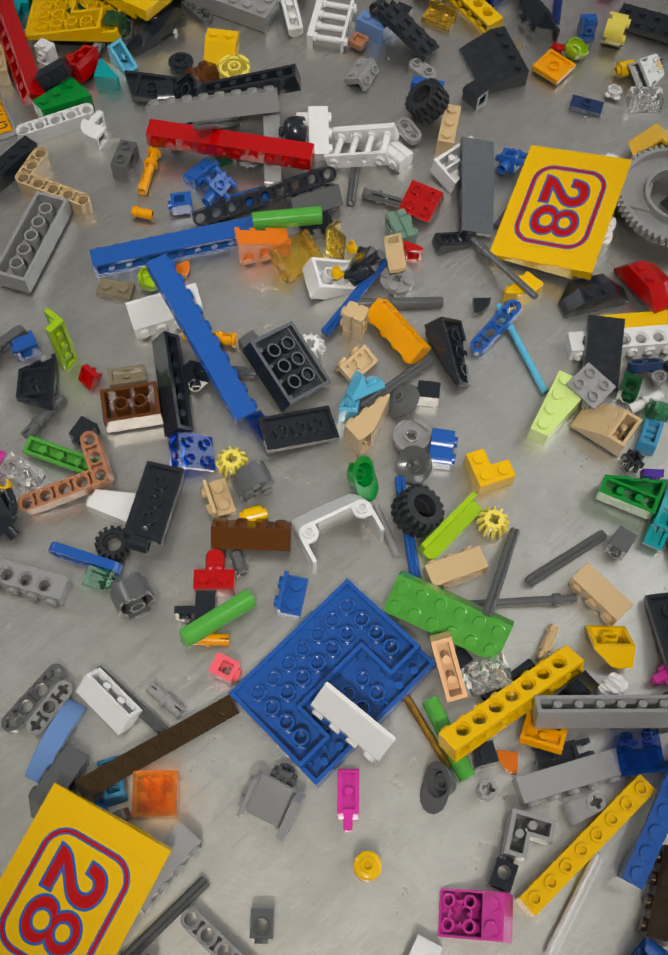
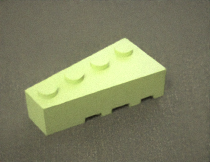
[527,370,582,446]

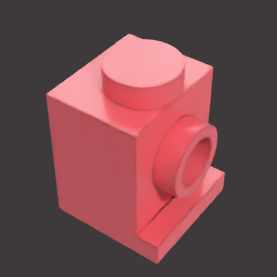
[208,652,243,685]

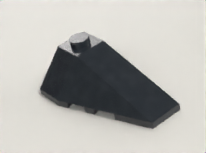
[424,316,470,387]

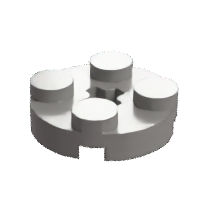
[379,266,415,297]
[392,419,430,452]

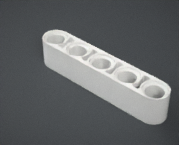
[15,103,95,143]

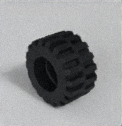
[405,78,450,124]
[391,484,445,538]

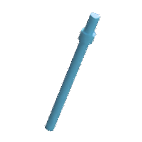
[495,303,548,394]

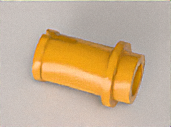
[131,205,154,221]

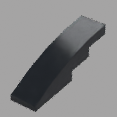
[126,7,185,57]

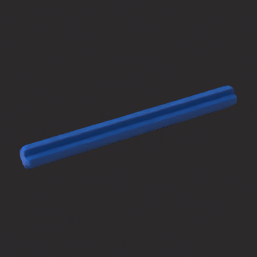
[321,258,388,337]
[394,476,422,579]

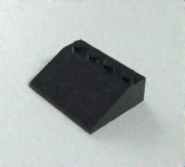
[459,26,529,94]
[242,321,332,413]

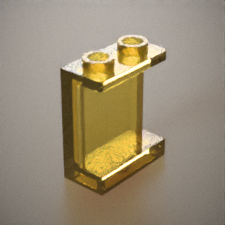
[268,229,324,283]

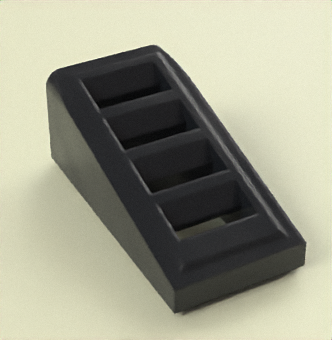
[431,232,471,254]

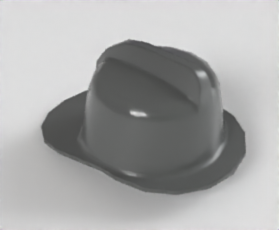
[420,761,457,814]

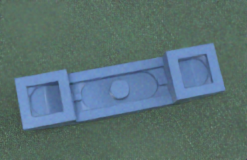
[25,698,87,784]

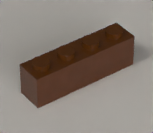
[211,517,292,551]

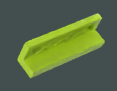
[44,308,79,372]
[417,492,484,561]

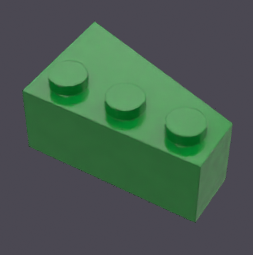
[32,77,95,118]
[594,475,667,520]

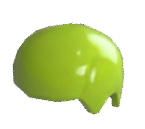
[565,37,589,61]
[137,266,158,292]

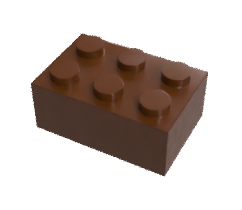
[100,381,163,433]

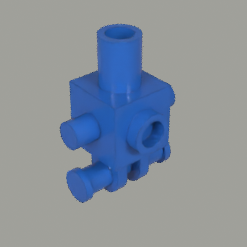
[495,148,528,174]
[201,165,238,206]

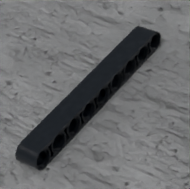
[192,165,337,226]

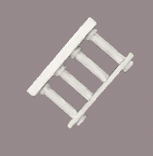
[307,0,357,53]
[324,122,399,168]

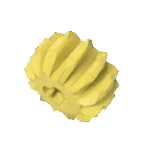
[216,446,248,478]
[476,505,510,540]

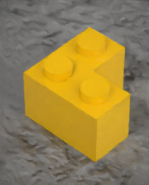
[628,123,668,155]
[463,448,516,496]

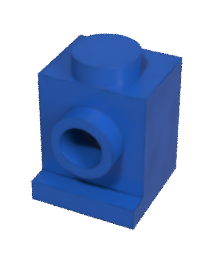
[577,14,598,40]
[168,191,193,216]
[10,330,41,361]

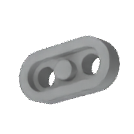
[409,58,437,79]
[396,117,422,145]

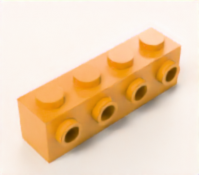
[368,298,431,364]

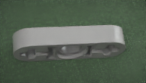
[24,679,73,735]

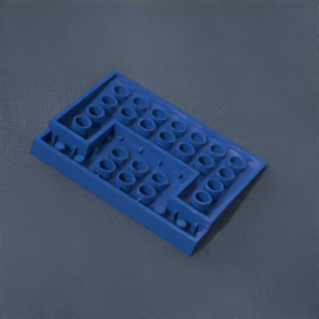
[229,579,436,788]

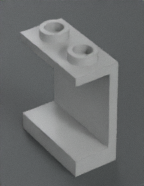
[236,770,306,841]

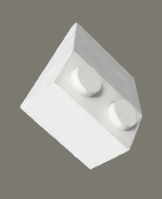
[302,257,358,300]

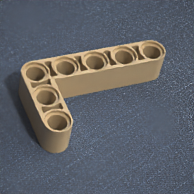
[15,147,93,216]

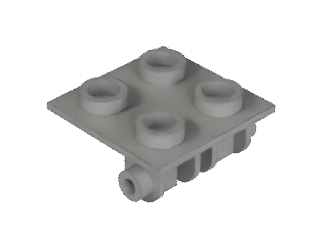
[566,362,616,410]

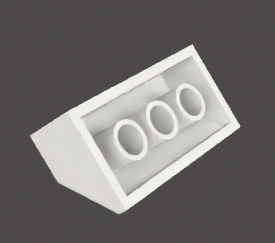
[125,282,205,340]
[311,682,396,763]

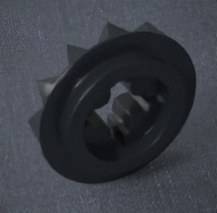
[168,52,194,73]

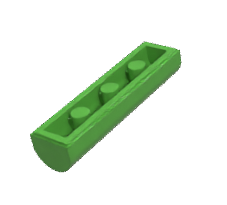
[252,205,323,230]
[22,435,99,473]
[179,589,256,649]
[422,696,475,783]

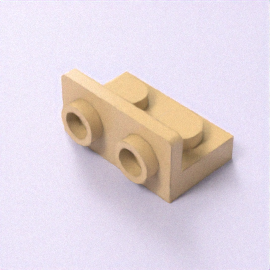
[334,344,378,383]
[200,478,237,519]

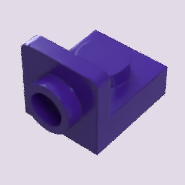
[640,469,664,480]

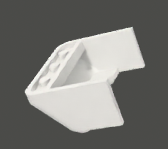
[291,493,385,574]

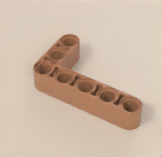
[18,431,114,515]

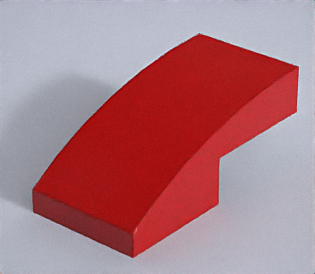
[403,241,423,261]

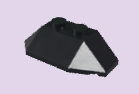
[516,0,560,43]
[557,273,630,319]

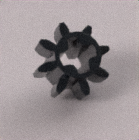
[620,449,645,473]

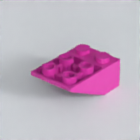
[438,888,513,944]

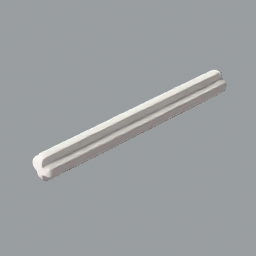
[544,853,604,955]

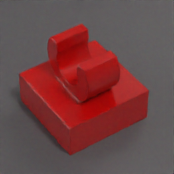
[78,364,103,390]

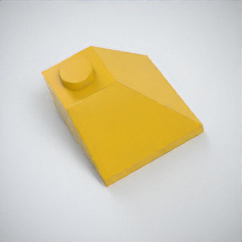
[585,625,636,669]

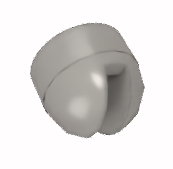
[651,370,667,386]

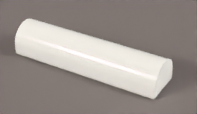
[280,0,303,37]

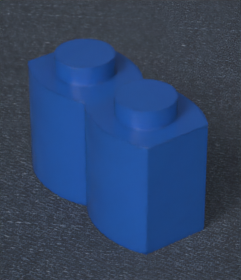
[429,428,458,470]

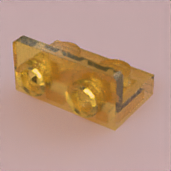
[421,0,458,32]
[325,220,346,260]

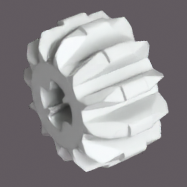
[303,332,326,360]
[594,672,629,695]

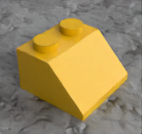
[203,28,240,67]

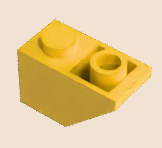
[502,271,544,304]

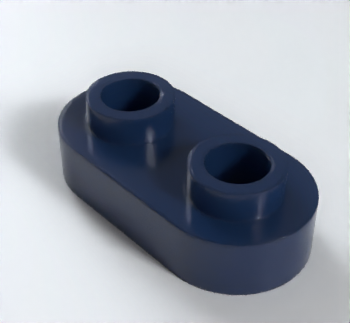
[627,358,664,374]

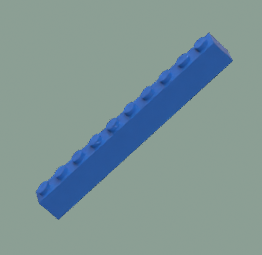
[89,216,253,277]
[146,253,257,425]

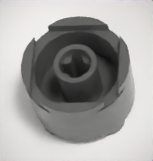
[229,460,274,503]
[109,572,157,619]

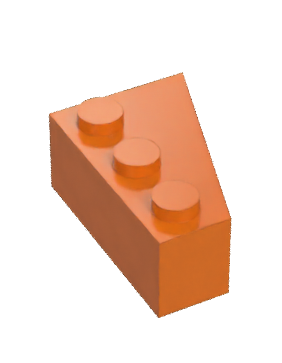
[234,227,291,265]

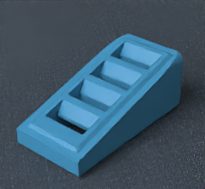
[635,416,664,456]
[97,755,128,807]

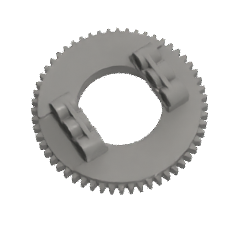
[617,144,668,248]

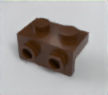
[184,60,219,82]

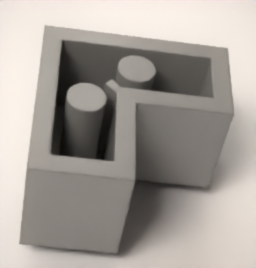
[500,808,557,862]

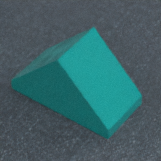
[94,58,121,91]

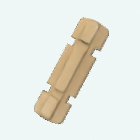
[535,624,560,661]

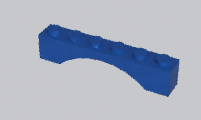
[617,760,668,890]

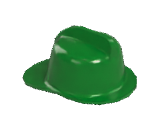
[347,456,379,501]

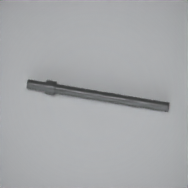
[470,236,539,300]
[469,593,577,607]

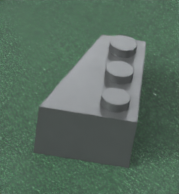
[28,744,90,818]

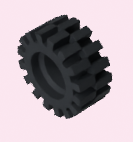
[94,525,131,563]

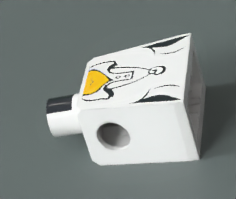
[628,53,664,93]

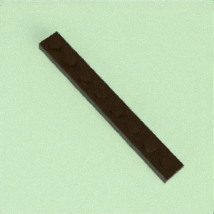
[74,694,239,799]

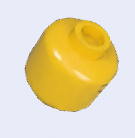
[353,850,382,882]

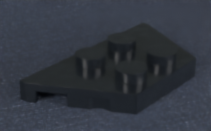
[124,70,179,102]
[16,353,58,411]

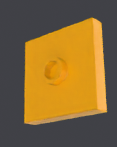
[531,49,576,86]

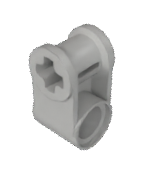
[561,792,606,826]

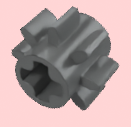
[270,763,298,787]

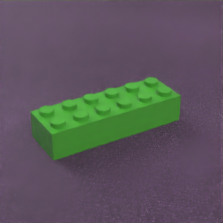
[383,570,514,663]

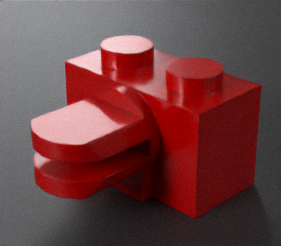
[65,45,101,83]
[193,549,236,596]

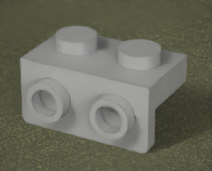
[344,58,379,91]

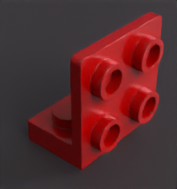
[398,180,444,223]

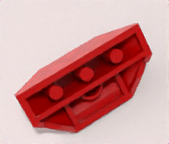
[613,260,668,314]

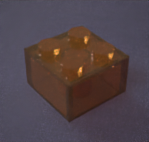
[132,770,180,820]

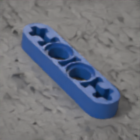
[470,299,521,356]
[48,542,123,576]

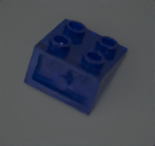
[168,432,216,472]
[615,728,667,776]

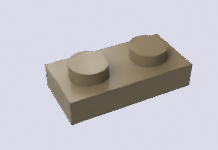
[96,278,136,302]
[108,364,147,388]

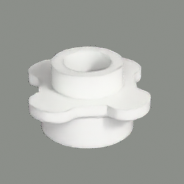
[605,84,623,101]

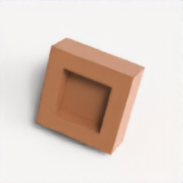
[348,31,370,52]

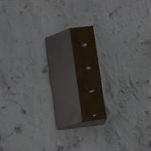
[638,844,668,946]

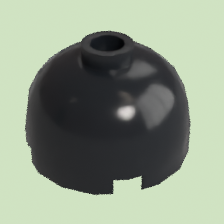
[174,73,204,99]
[278,116,307,142]

